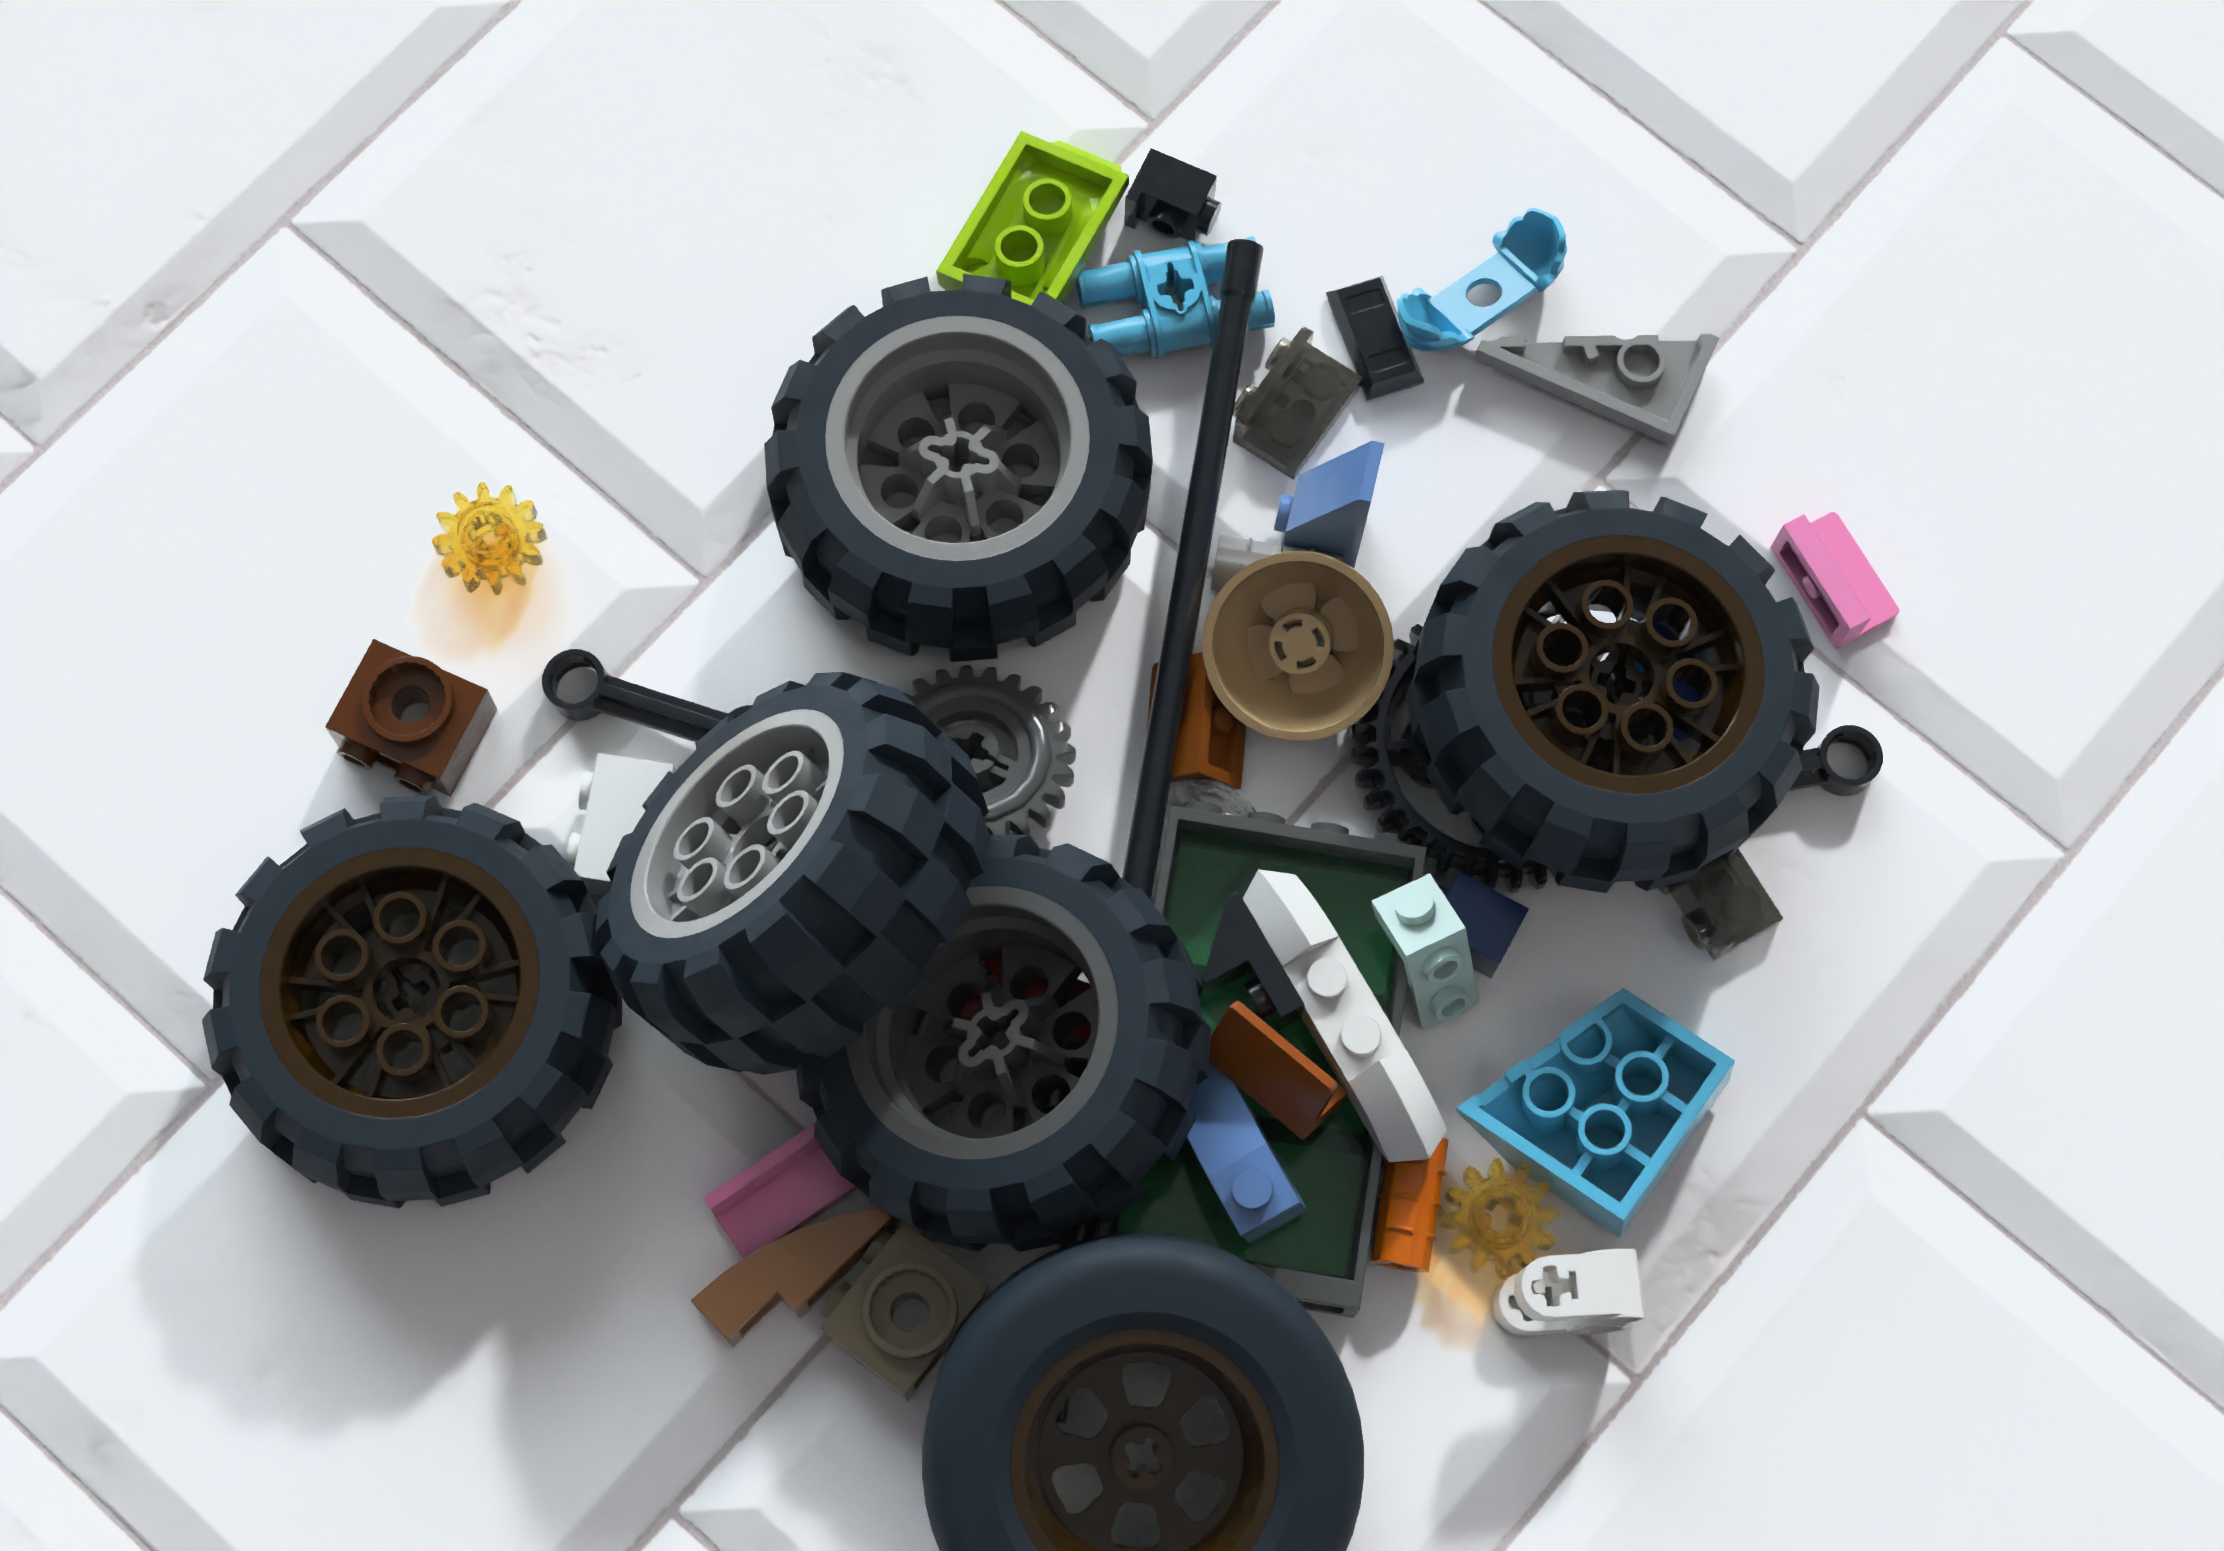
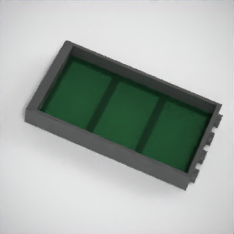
[1098,801,1427,1318]

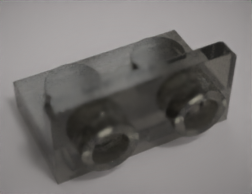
[1233,325,1363,480]
[1658,849,1783,961]

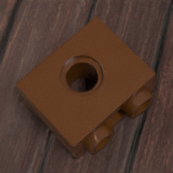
[325,639,497,797]

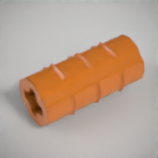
[1371,1137,1449,1273]

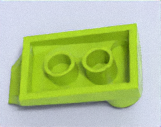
[936,131,1129,305]

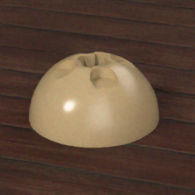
[1203,551,1394,741]

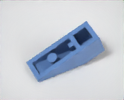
[1274,440,1385,568]
[1187,1062,1308,1243]

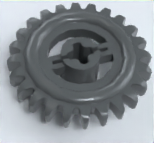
[902,665,1076,835]

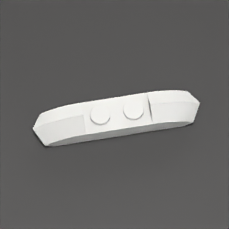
[1243,869,1447,1162]

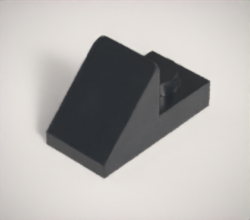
[1200,891,1305,1031]

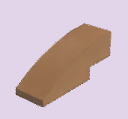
[690,1207,896,1347]

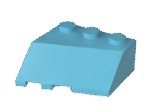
[1456,988,1735,1238]

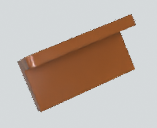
[1147,652,1246,793]
[1209,1001,1348,1140]

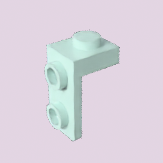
[1372,873,1479,1029]

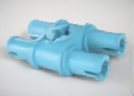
[1075,236,1275,359]

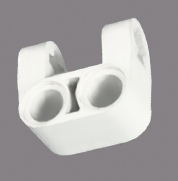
[1491,1248,1644,1336]

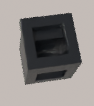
[1124,148,1222,242]

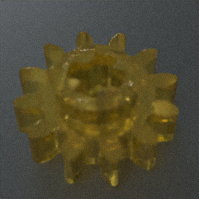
[432,482,548,596]
[1439,1158,1560,1279]

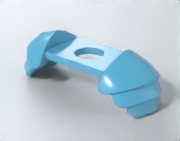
[1397,208,1567,351]

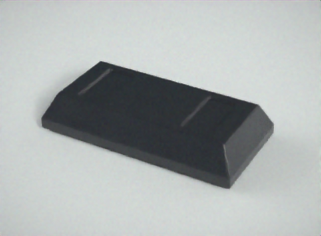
[1326,275,1424,401]

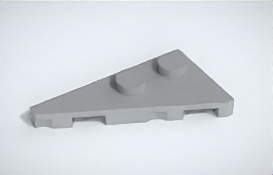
[1474,334,1719,445]

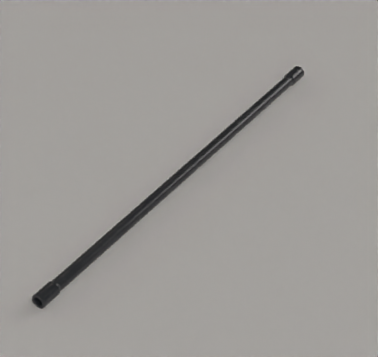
[1056,239,1264,1424]

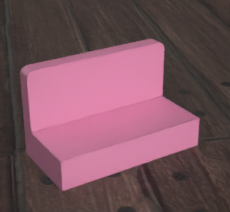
[1770,512,1899,649]
[704,1123,857,1259]

